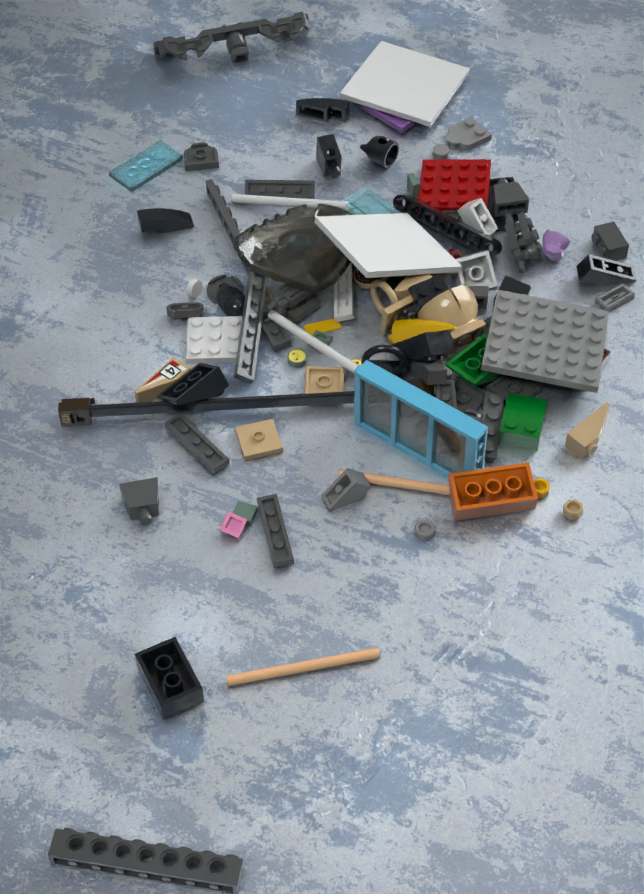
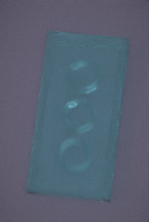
[109,140,183,193]

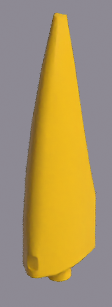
[388,319,457,343]

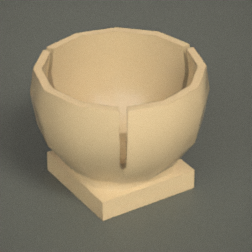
[418,285,486,350]

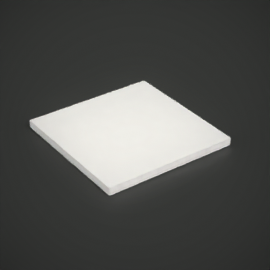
[340,41,470,127]
[314,213,462,278]

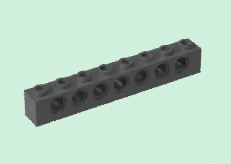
[48,828,244,894]

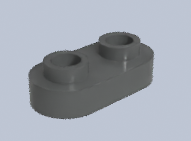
[166,302,204,320]

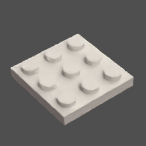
[186,316,242,364]

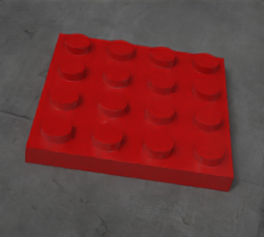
[417,159,492,212]

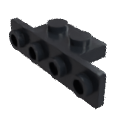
[397,274,465,319]

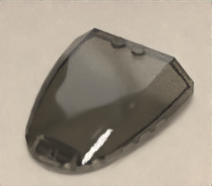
[233,204,353,294]

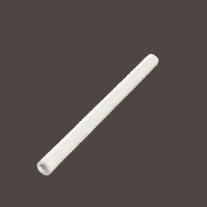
[231,194,349,210]
[268,310,358,374]

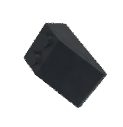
[391,330,455,362]
[157,363,230,405]

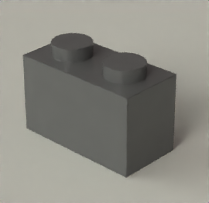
[591,222,629,261]

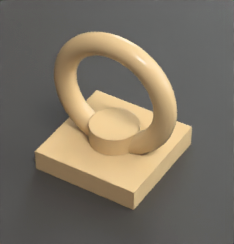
[370,279,415,337]

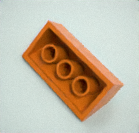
[448,462,538,521]

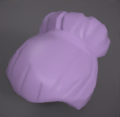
[542,229,570,262]

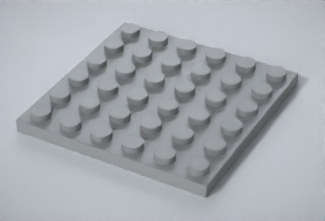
[481,290,609,393]

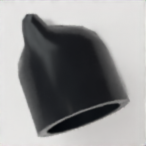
[360,136,400,168]

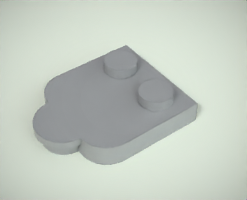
[446,117,492,150]

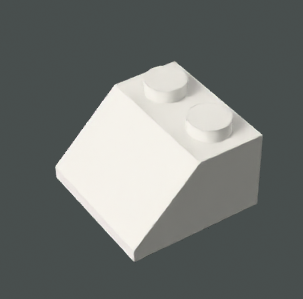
[451,250,498,288]

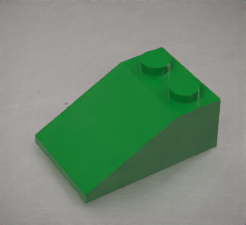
[446,333,503,387]
[498,393,548,451]

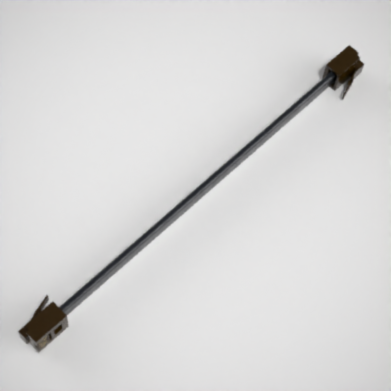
[58,379,436,427]

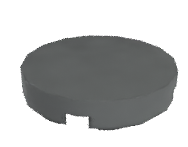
[207,275,243,304]

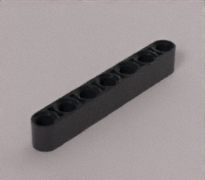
[393,195,502,256]

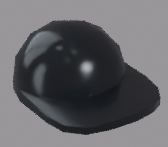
[217,286,245,316]

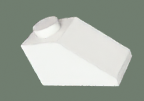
[457,198,498,236]

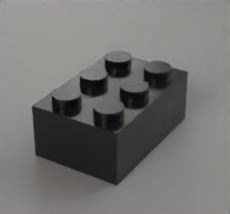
[134,637,204,720]

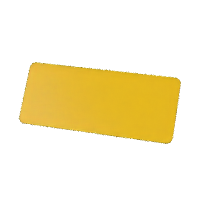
[303,318,341,335]

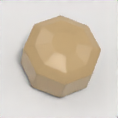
[563,500,584,520]

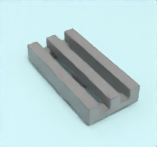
[594,283,635,312]

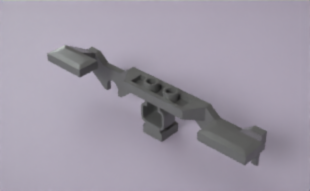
[153,12,310,63]

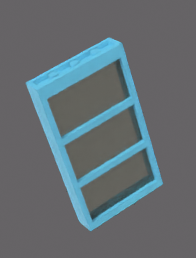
[354,360,488,477]

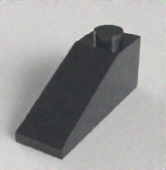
[576,254,637,285]

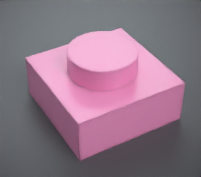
[220,511,248,539]

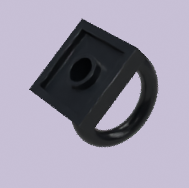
[361,345,408,390]

